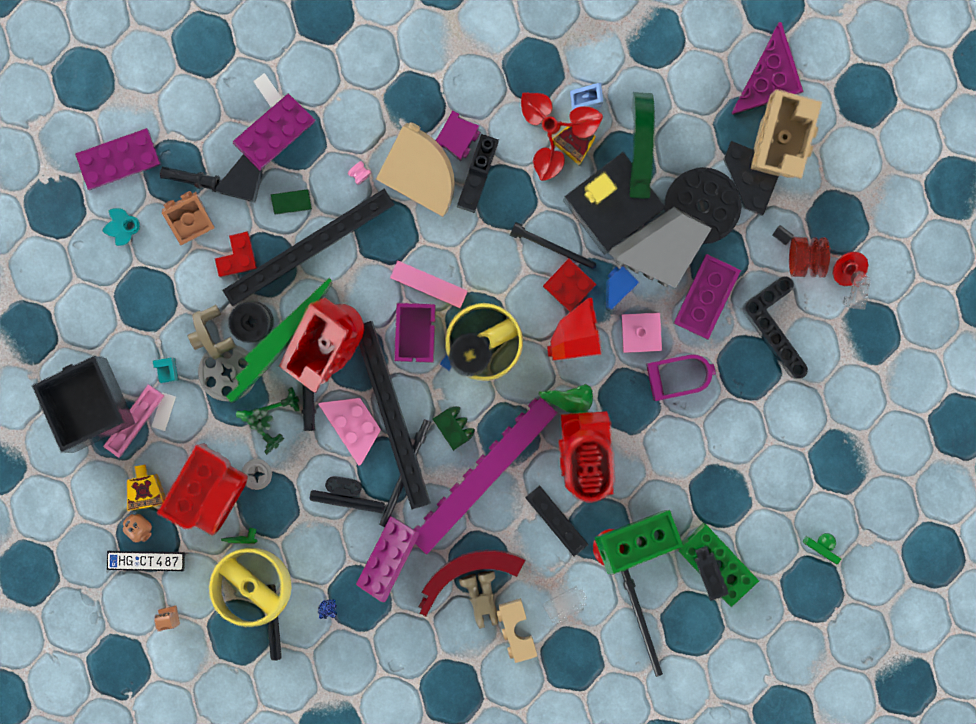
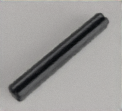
[309,490,385,514]
[266,584,282,661]

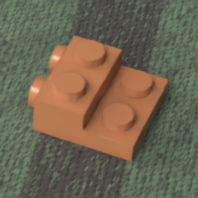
[162,191,215,246]

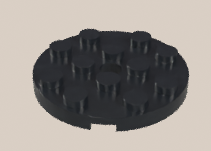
[664,167,742,244]

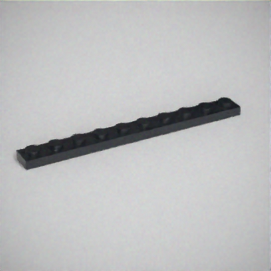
[222,188,395,307]
[359,321,431,510]

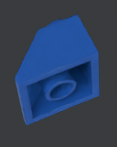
[606,266,639,311]

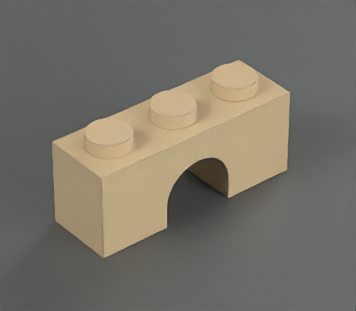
[496,598,538,663]

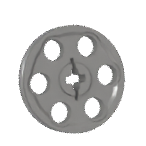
[198,345,255,401]

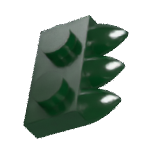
[432,406,475,451]

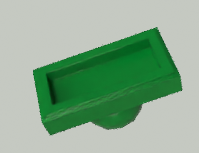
[802,533,842,565]

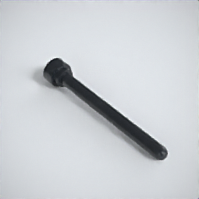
[509,222,596,269]

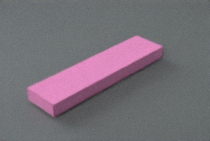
[390,261,468,308]
[103,384,165,458]

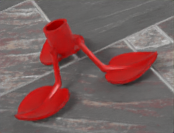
[521,92,603,181]

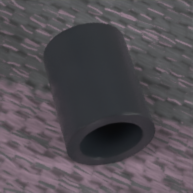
[772,225,794,246]

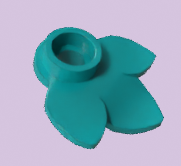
[102,208,140,246]

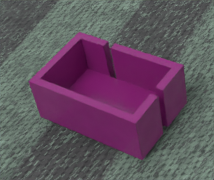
[394,303,436,363]

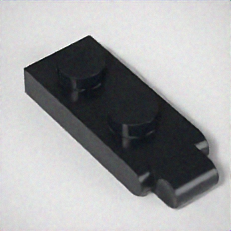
[694,546,729,601]

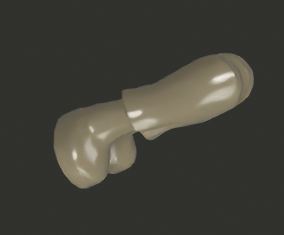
[459,571,498,629]

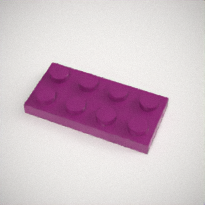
[233,93,315,170]
[75,128,161,190]
[673,254,741,340]
[356,516,420,602]

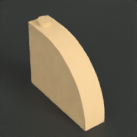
[376,123,455,217]

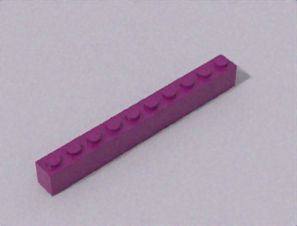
[414,397,557,555]

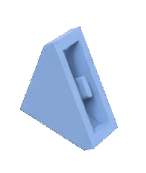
[570,83,603,110]

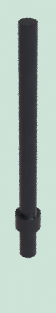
[379,419,431,527]
[621,569,663,677]

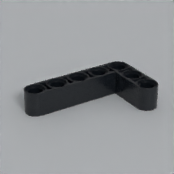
[742,276,808,379]

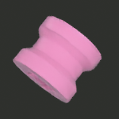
[347,161,372,185]

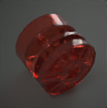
[789,237,830,278]

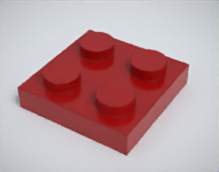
[542,258,596,312]

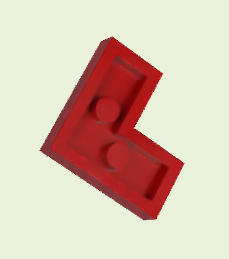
[215,231,257,278]

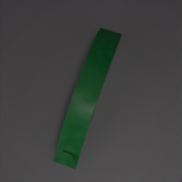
[629,92,655,198]

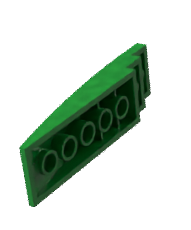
[226,278,333,403]

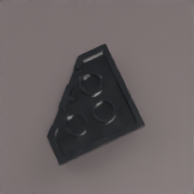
[723,141,779,216]

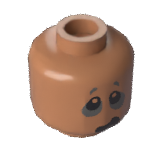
[123,514,152,543]

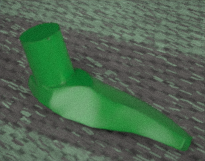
[221,528,258,544]

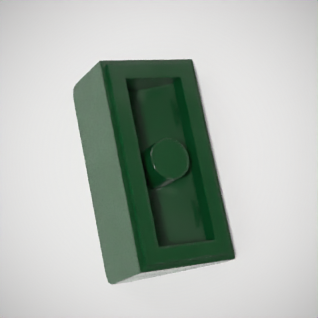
[270,189,312,215]

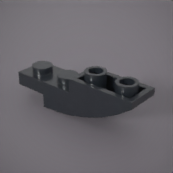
[457,134,499,213]

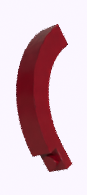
[418,550,526,617]

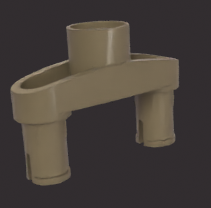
[187,305,236,360]

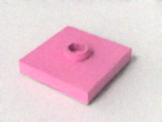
[621,313,662,353]

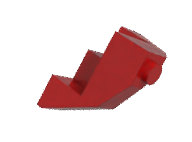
[547,298,602,361]

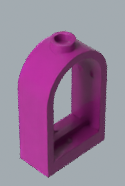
[646,354,716,401]

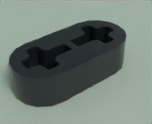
[325,476,362,497]

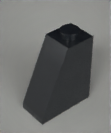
[215,154,265,203]

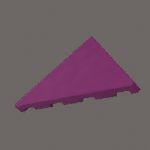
[732,22,804,115]

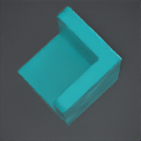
[152,357,179,383]

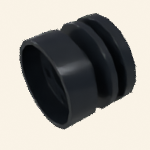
[228,302,274,343]
[449,333,492,377]

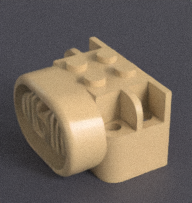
[751,90,822,179]

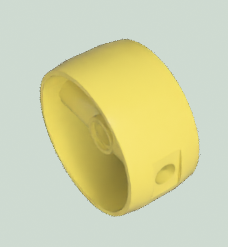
[445,303,523,381]
[209,548,292,627]

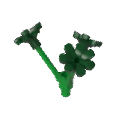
[236,387,300,455]

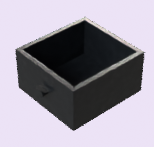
[563,152,666,255]
[32,355,136,453]

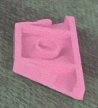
[318,398,381,465]

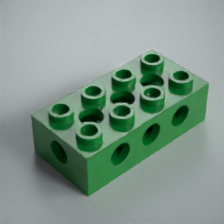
[594,510,683,574]
[676,523,759,608]

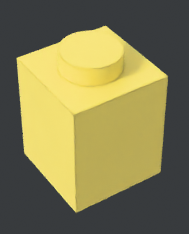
[585,173,616,205]

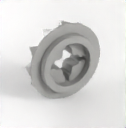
[242,459,273,490]

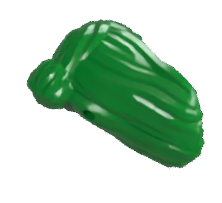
[538,384,593,413]

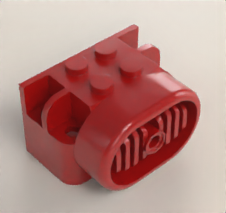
[279,297,364,393]
[559,411,614,502]
[157,443,248,535]

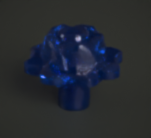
[318,599,337,619]

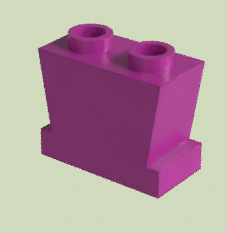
[435,111,481,161]

